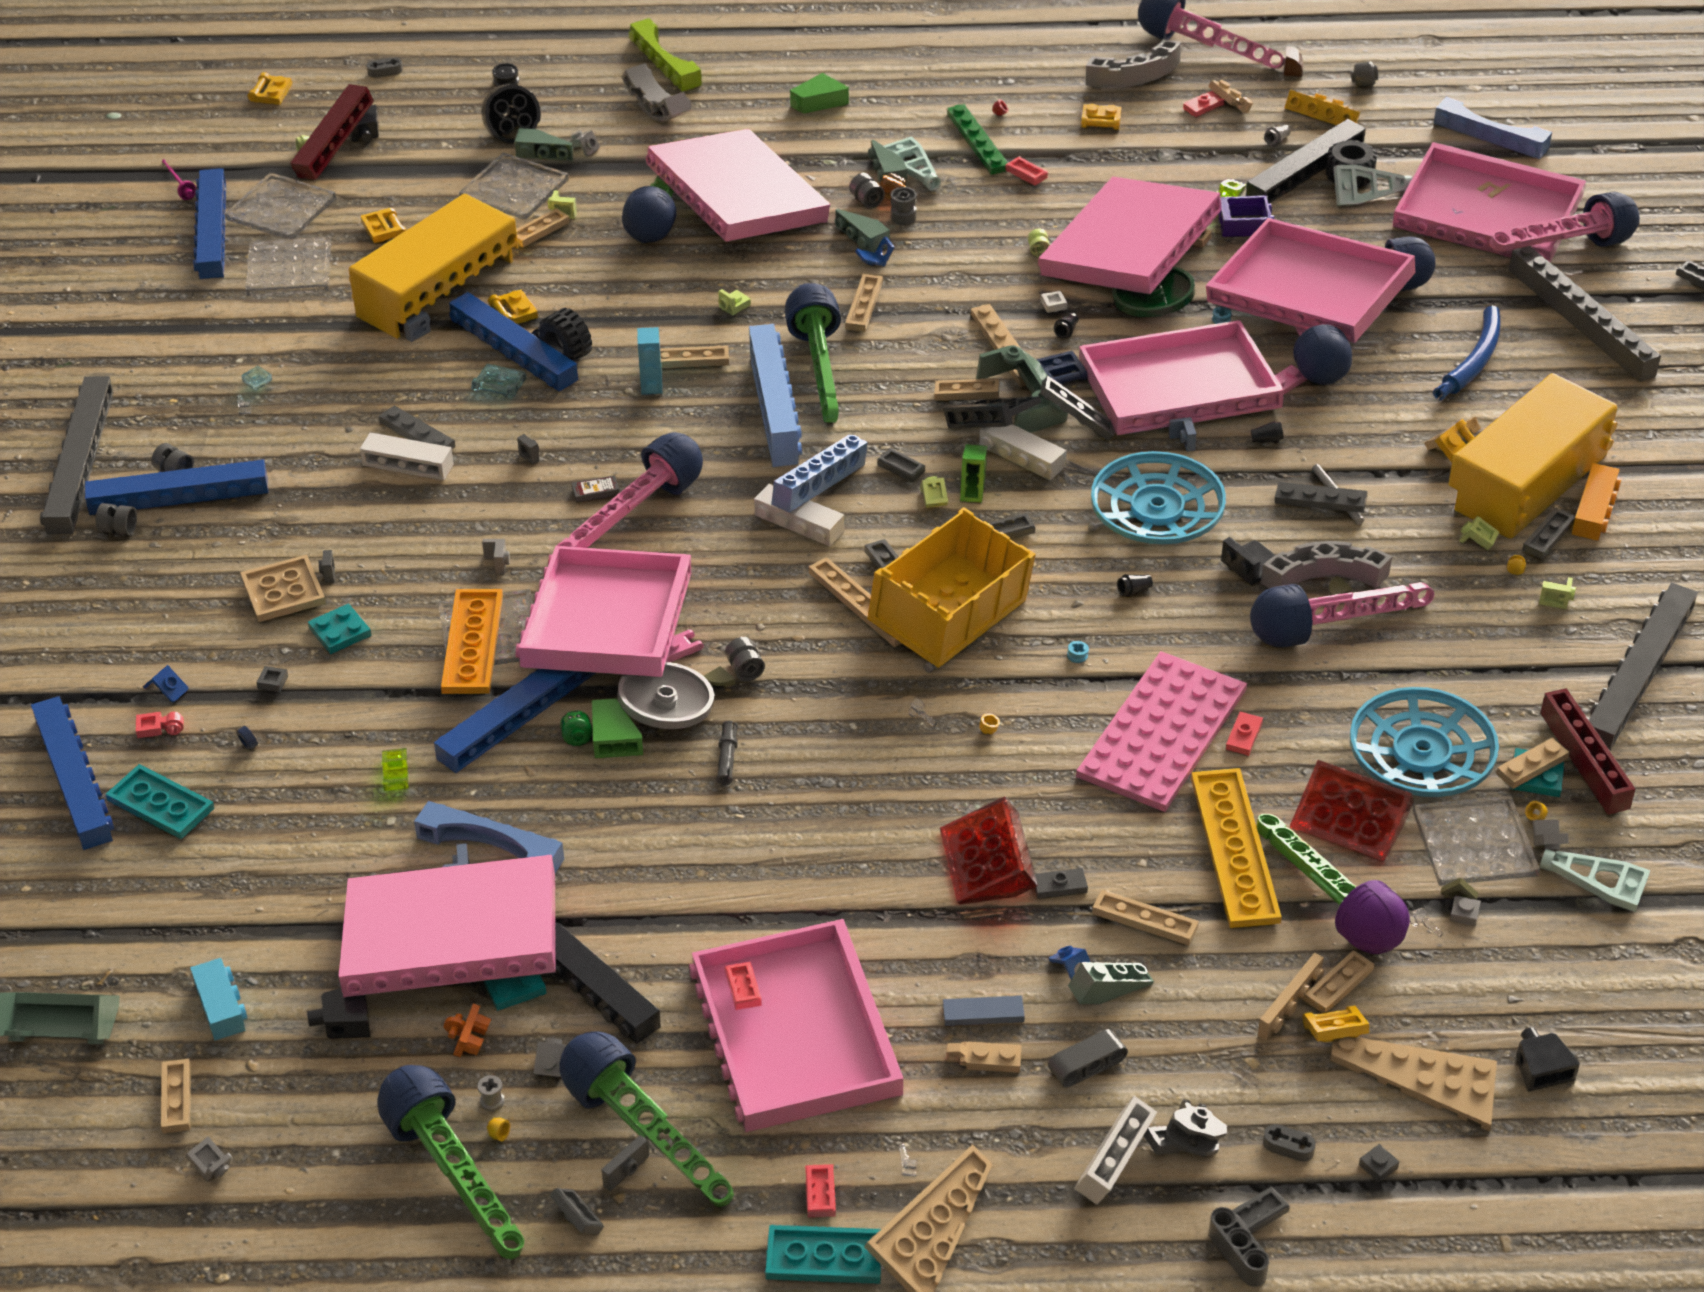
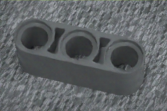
[1048,1029,1128,1087]
[1209,1207,1269,1287]

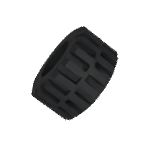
[1325,140,1377,187]
[538,308,593,362]

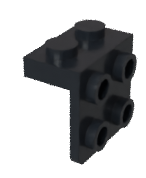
[1221,537,1275,585]

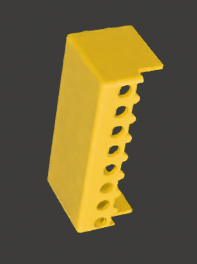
[348,194,518,339]
[1448,373,1618,539]

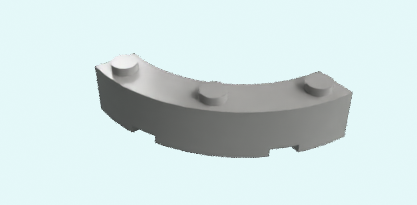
[1085,39,1181,88]
[621,63,692,121]
[1261,541,1393,588]

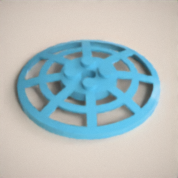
[1091,451,1226,544]
[1350,687,1499,797]

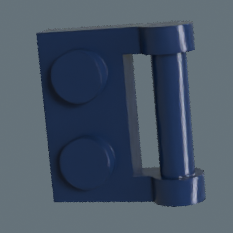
[1036,350,1088,384]

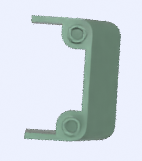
[976,345,1069,433]
[0,992,120,1044]

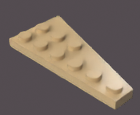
[1330,1037,1497,1132]
[864,1145,993,1292]

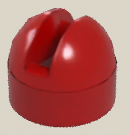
[992,99,1009,116]

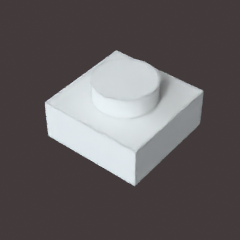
[1041,291,1067,313]

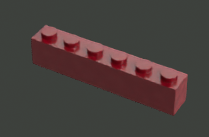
[290,84,374,180]
[1540,688,1636,815]

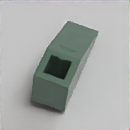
[514,128,574,161]
[868,140,907,189]
[835,209,890,253]
[1068,962,1154,1004]

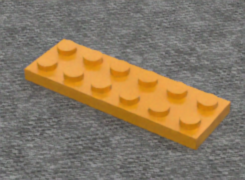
[441,589,503,694]

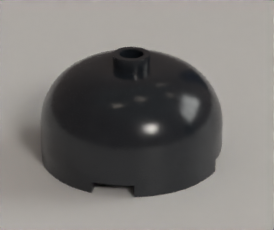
[481,84,541,143]

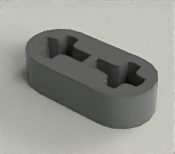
[367,57,403,78]
[1263,1124,1316,1162]

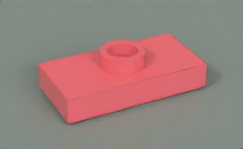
[1183,91,1224,117]
[1006,157,1048,186]
[1226,712,1263,756]
[724,962,762,1010]
[805,1164,836,1218]

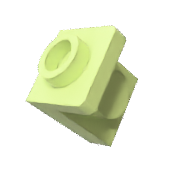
[548,190,577,219]
[718,289,751,316]
[920,476,948,508]
[1459,516,1499,550]
[1539,577,1576,609]

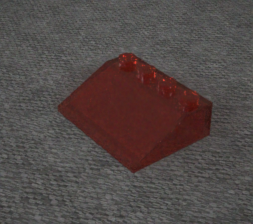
[1290,760,1414,862]
[940,796,1038,905]

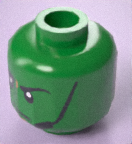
[560,710,593,746]

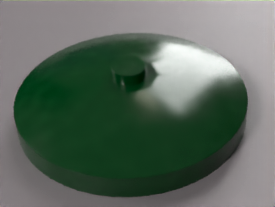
[1112,267,1196,317]

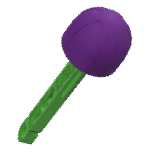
[1256,814,1410,954]

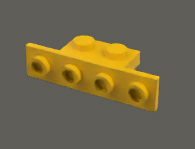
[1284,90,1360,125]

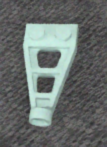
[884,137,941,191]
[1334,165,1412,206]
[1539,849,1651,912]

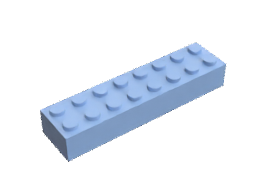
[749,324,802,467]

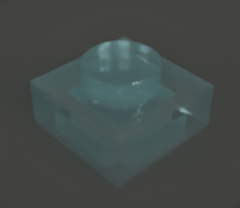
[241,365,272,390]

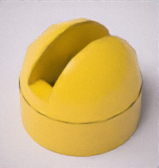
[1507,555,1526,575]
[979,714,1000,735]
[1525,801,1548,821]
[486,1118,511,1141]

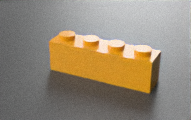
[1571,463,1622,541]

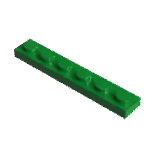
[947,104,1008,175]

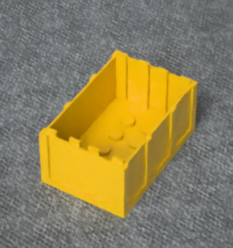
[867,507,1036,668]

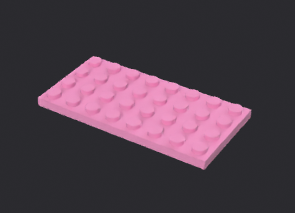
[1076,651,1247,812]

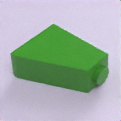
[790,73,849,114]
[960,444,988,503]
[592,699,643,758]

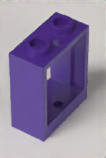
[1218,196,1275,237]

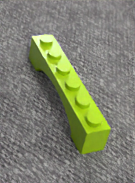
[629,18,702,92]

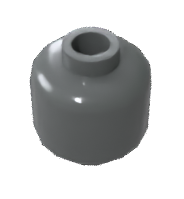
[1350,61,1379,88]

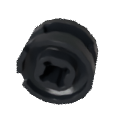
[492,63,519,87]

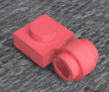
[136,712,184,738]

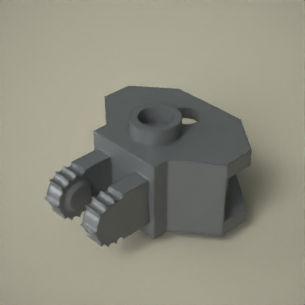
[1164,1099,1227,1157]

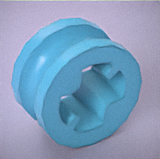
[1212,306,1231,324]
[1067,641,1089,663]

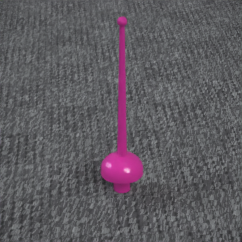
[162,159,197,200]

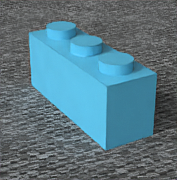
[637,327,663,395]
[190,958,248,1041]

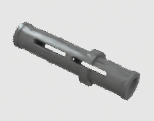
[716,720,738,785]

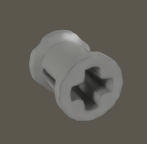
[478,1075,504,1111]

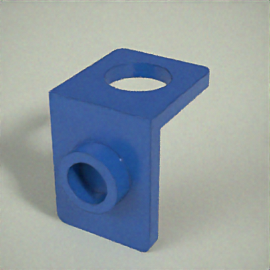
[855,237,894,267]
[143,665,189,703]
[1049,945,1091,980]

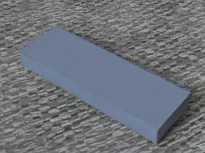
[943,996,1025,1026]

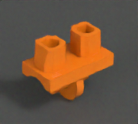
[443,1003,491,1057]

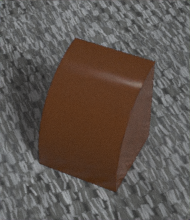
[1283,46,1303,77]

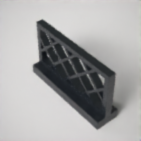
[943,396,1042,428]

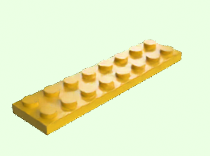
[1191,768,1282,928]

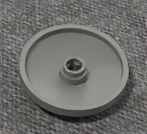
[617,662,714,729]

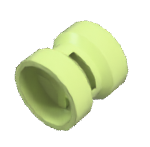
[1028,229,1050,257]

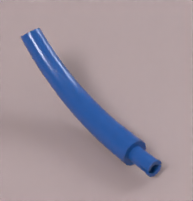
[1433,306,1501,400]

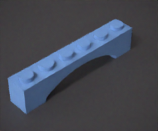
[1434,97,1552,159]
[414,801,564,873]

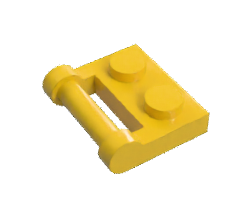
[247,72,293,105]
[1081,104,1121,130]
[360,208,406,243]
[487,289,538,324]
[1434,419,1474,463]
[1302,1005,1369,1042]

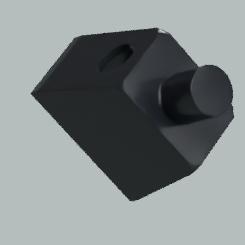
[349,104,379,143]
[307,988,371,1039]
[1516,1027,1580,1092]

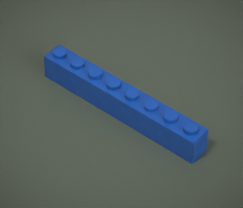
[193,168,226,279]
[449,292,578,391]
[85,460,269,515]
[434,669,596,773]
[31,696,115,850]

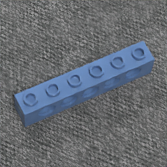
[771,434,868,513]

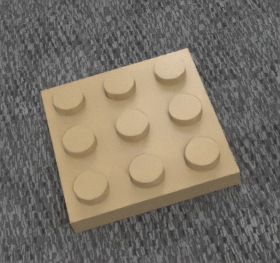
[240,555,326,622]

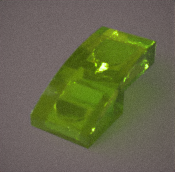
[1218,179,1246,197]
[382,748,409,791]

